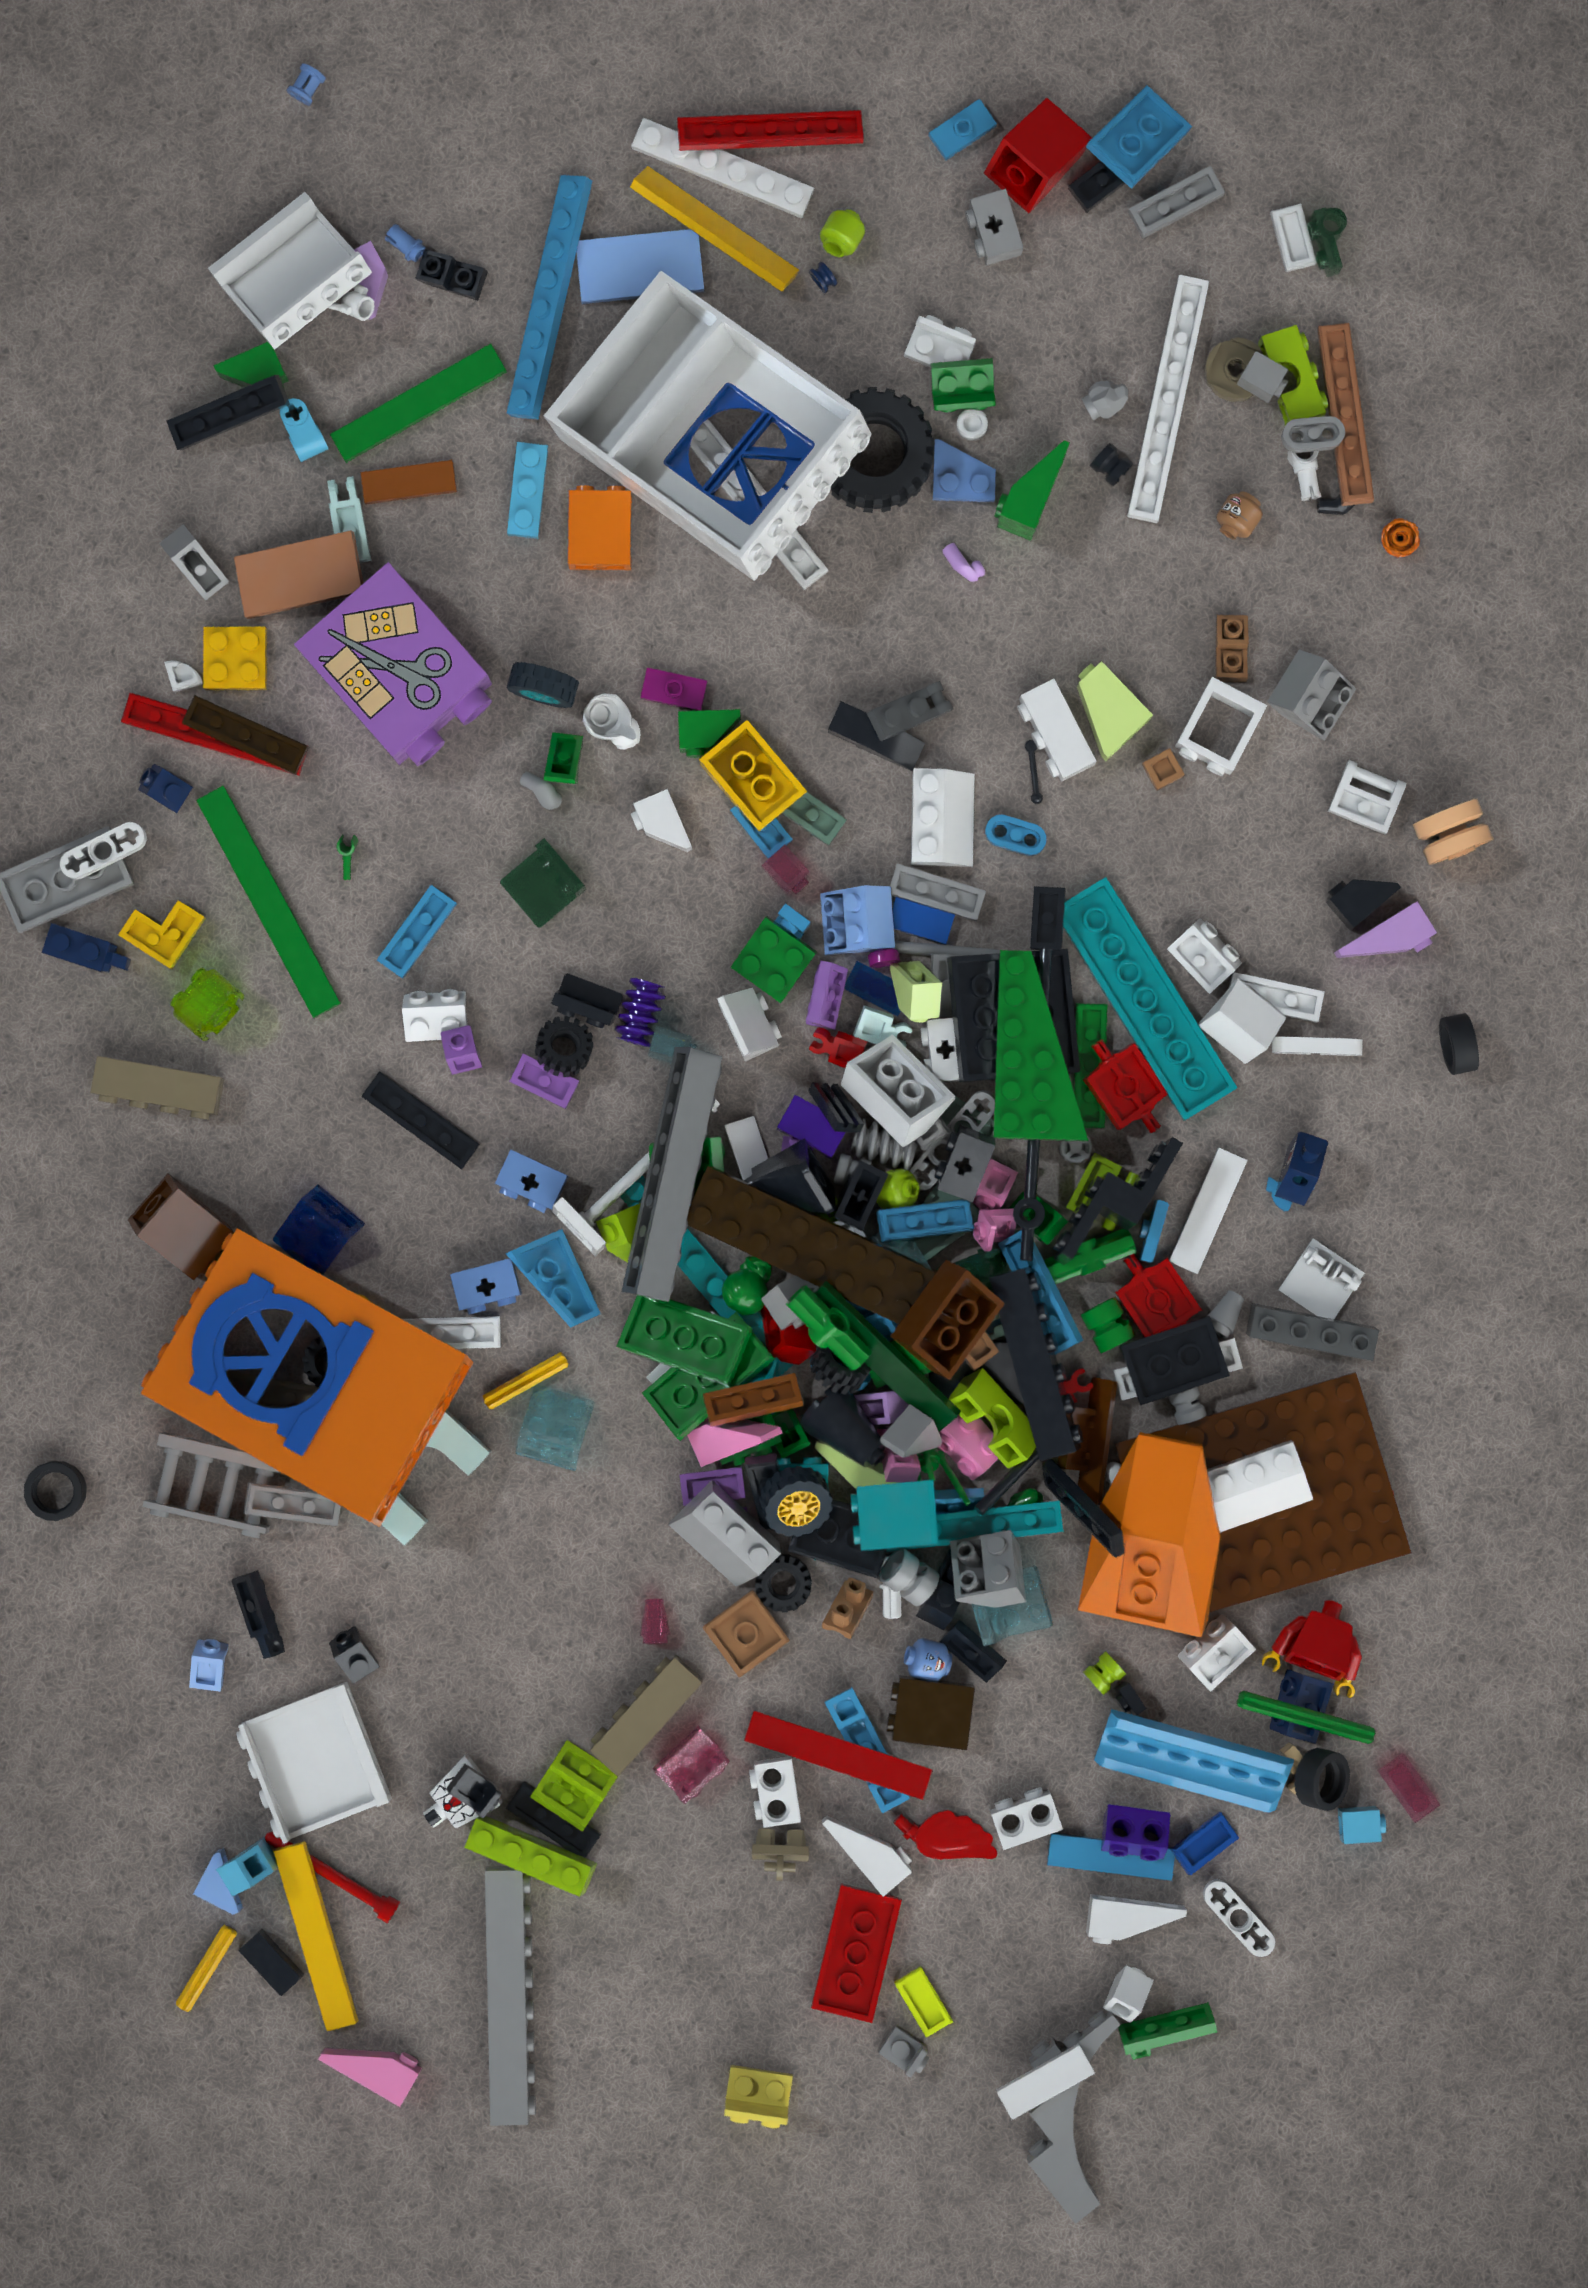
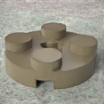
[1205,337,1263,402]

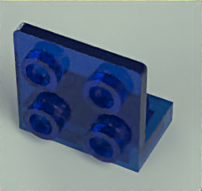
[273,1184,365,1275]

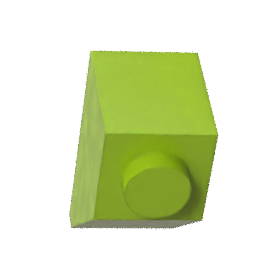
[596,1203,641,1263]

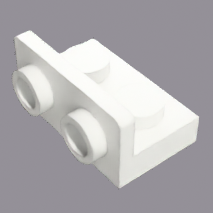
[904,315,976,367]
[1167,918,1242,994]
[1178,1614,1256,1692]

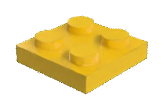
[203,627,267,690]

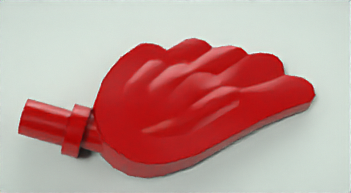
[893,1810,998,1860]

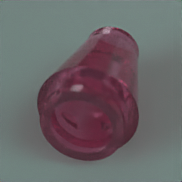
[640,1599,671,1645]

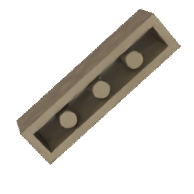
[90,1056,224,1120]
[590,1655,703,1777]

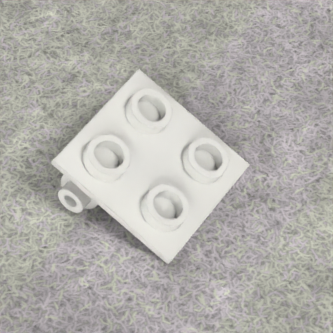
[1278,1239,1365,1319]

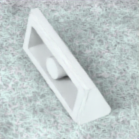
[724,1116,768,1180]

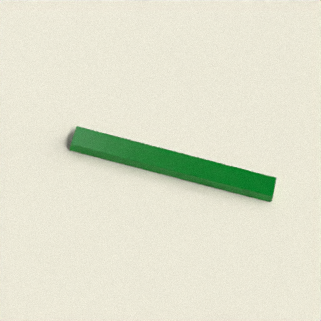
[196,786,341,1019]

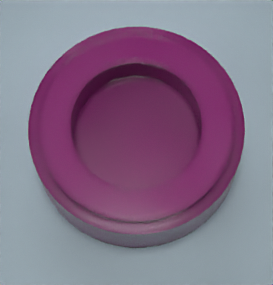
[868,948,900,968]

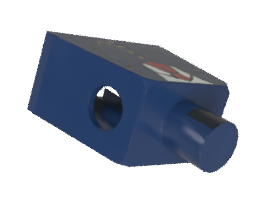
[1275,1132,1328,1206]

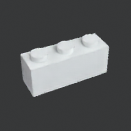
[1017,679,1096,782]

